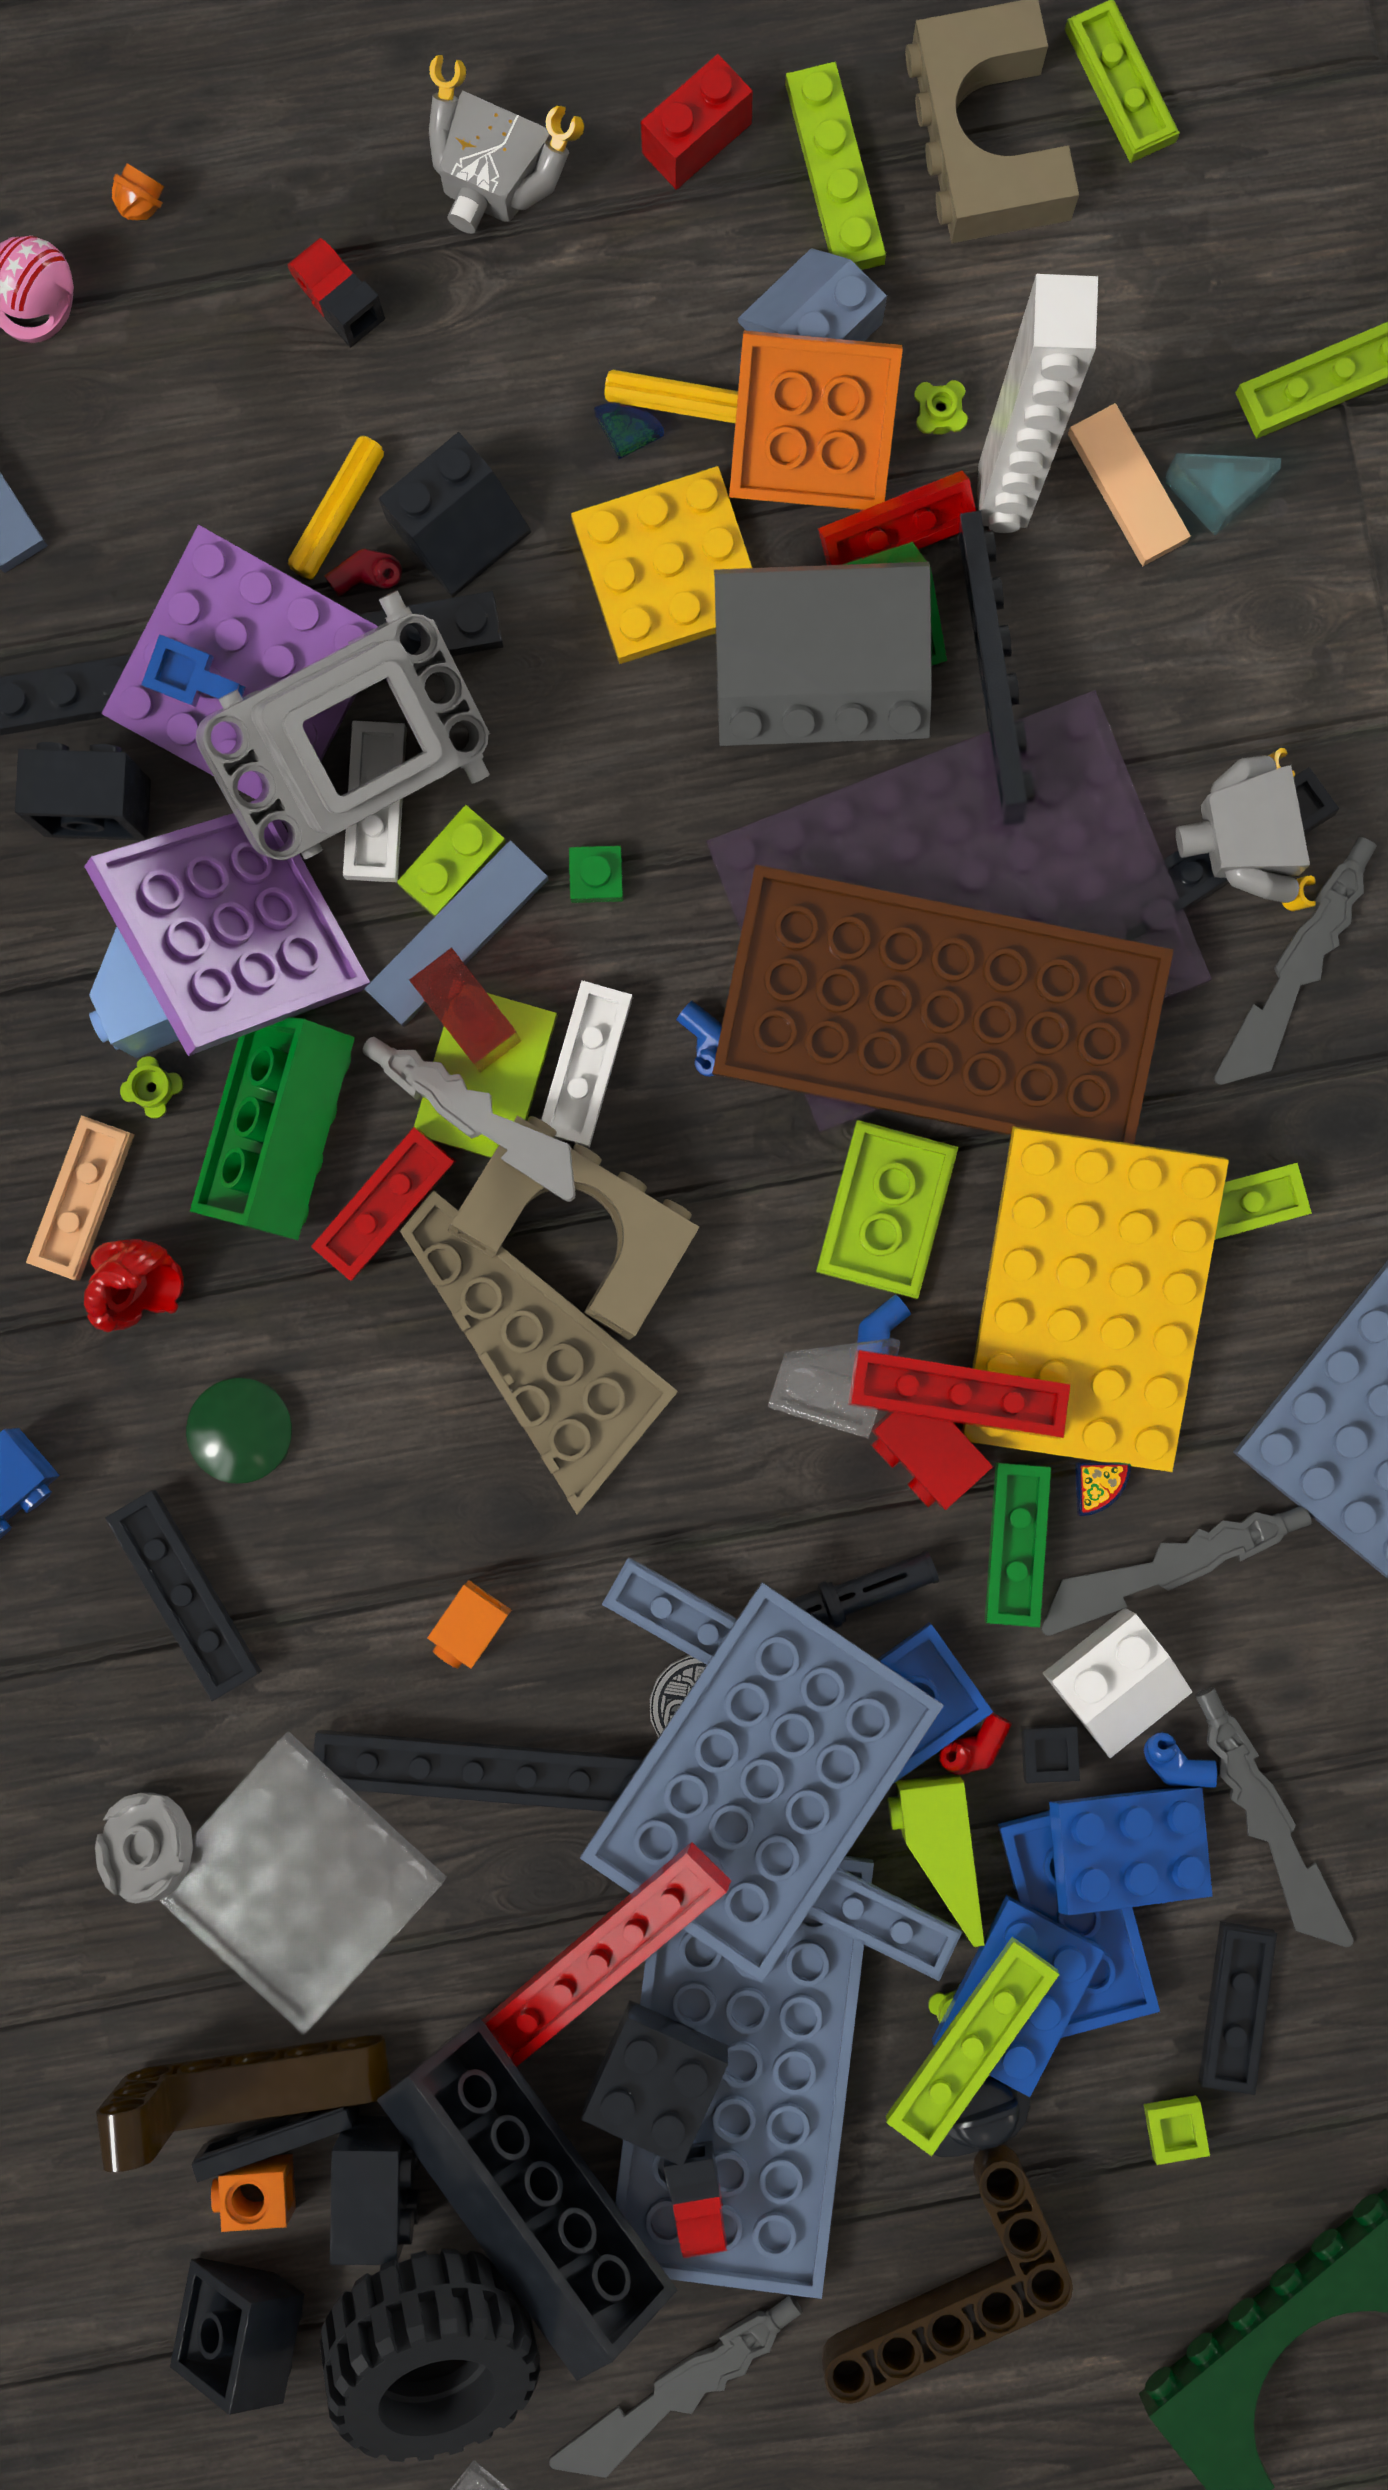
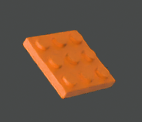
[729,330,903,510]

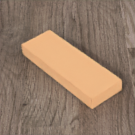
[1068,403,1191,567]
[26,1115,134,1281]

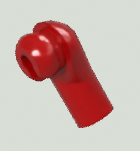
[939,1713,1012,1775]

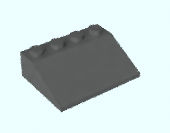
[714,562,932,746]

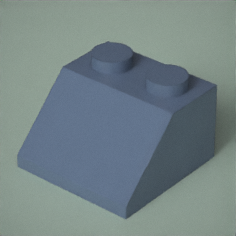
[738,248,887,341]

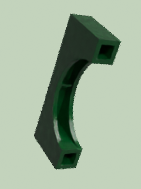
[1139,2188,1388,2490]

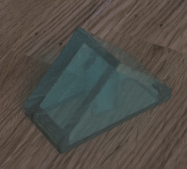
[1166,453,1281,535]

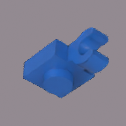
[141,634,246,707]

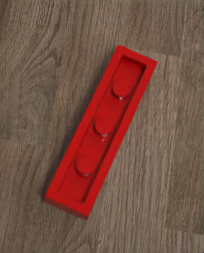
[848,1350,1070,1439]

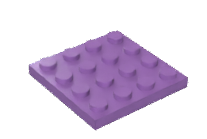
[101,525,378,799]
[84,813,370,1056]

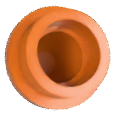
[112,163,165,220]

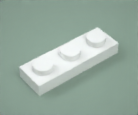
[343,721,407,882]
[541,981,633,1148]

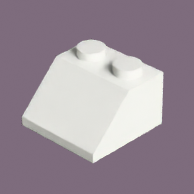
[1043,1608,1192,1758]

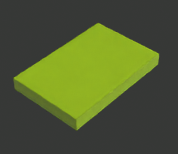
[414,984,558,1158]
[816,1120,958,1300]

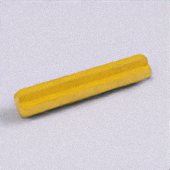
[604,370,738,423]
[288,436,384,580]

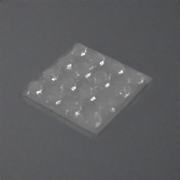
[159,1731,447,2034]

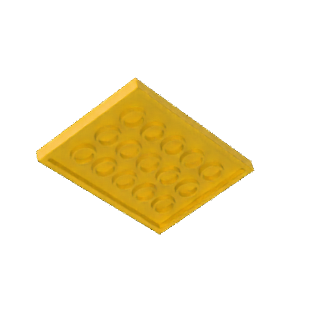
[962,1126,1229,1472]

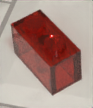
[409,947,521,1072]

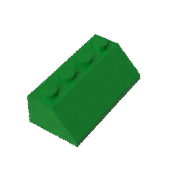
[190,1017,355,1240]

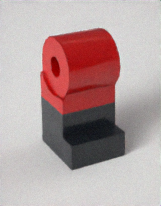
[287,238,385,348]
[664,2141,727,2259]

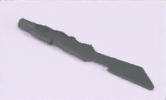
[1214,837,1377,1085]
[1041,1506,1312,1636]
[1195,1687,1354,1947]
[549,2295,803,2478]

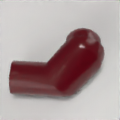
[324,549,402,597]

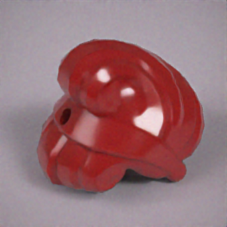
[84,1239,184,1332]

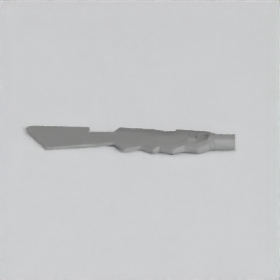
[363,1037,575,1202]

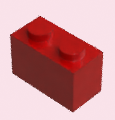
[641,54,753,190]
[870,1412,993,1510]

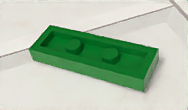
[985,1462,1051,1627]

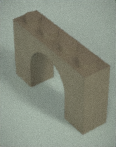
[905,0,1079,243]
[448,1115,700,1340]

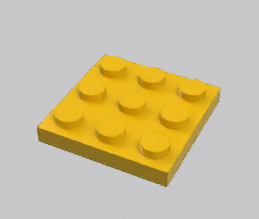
[571,466,752,664]

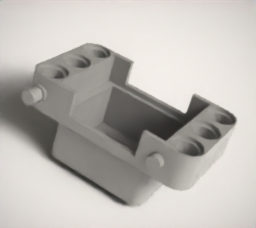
[196,590,490,860]

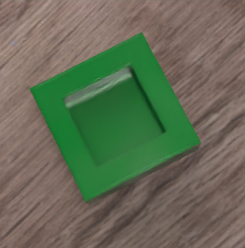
[569,846,623,903]

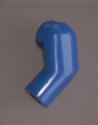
[676,1000,722,1077]
[857,1294,911,1355]
[1144,1733,1217,1788]

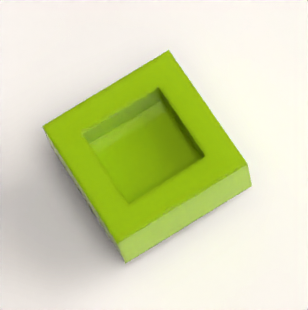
[1143,2095,1210,2165]

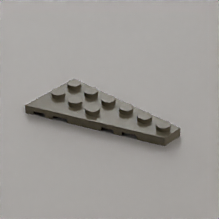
[400,1190,678,1514]

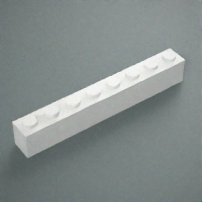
[976,274,1098,533]

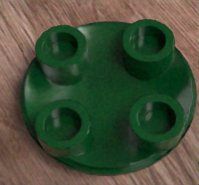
[186,1378,292,1484]

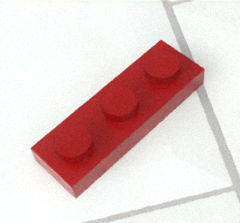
[818,470,976,565]
[311,1127,456,1281]

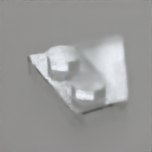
[768,1338,900,1439]

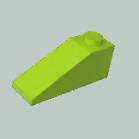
[888,1774,985,1947]

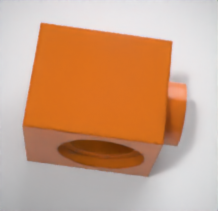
[427,1580,512,1669]
[211,2154,296,2232]

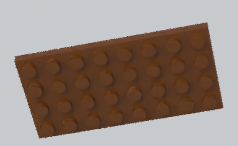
[712,864,1174,1144]

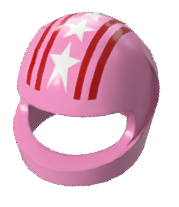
[0,236,74,343]

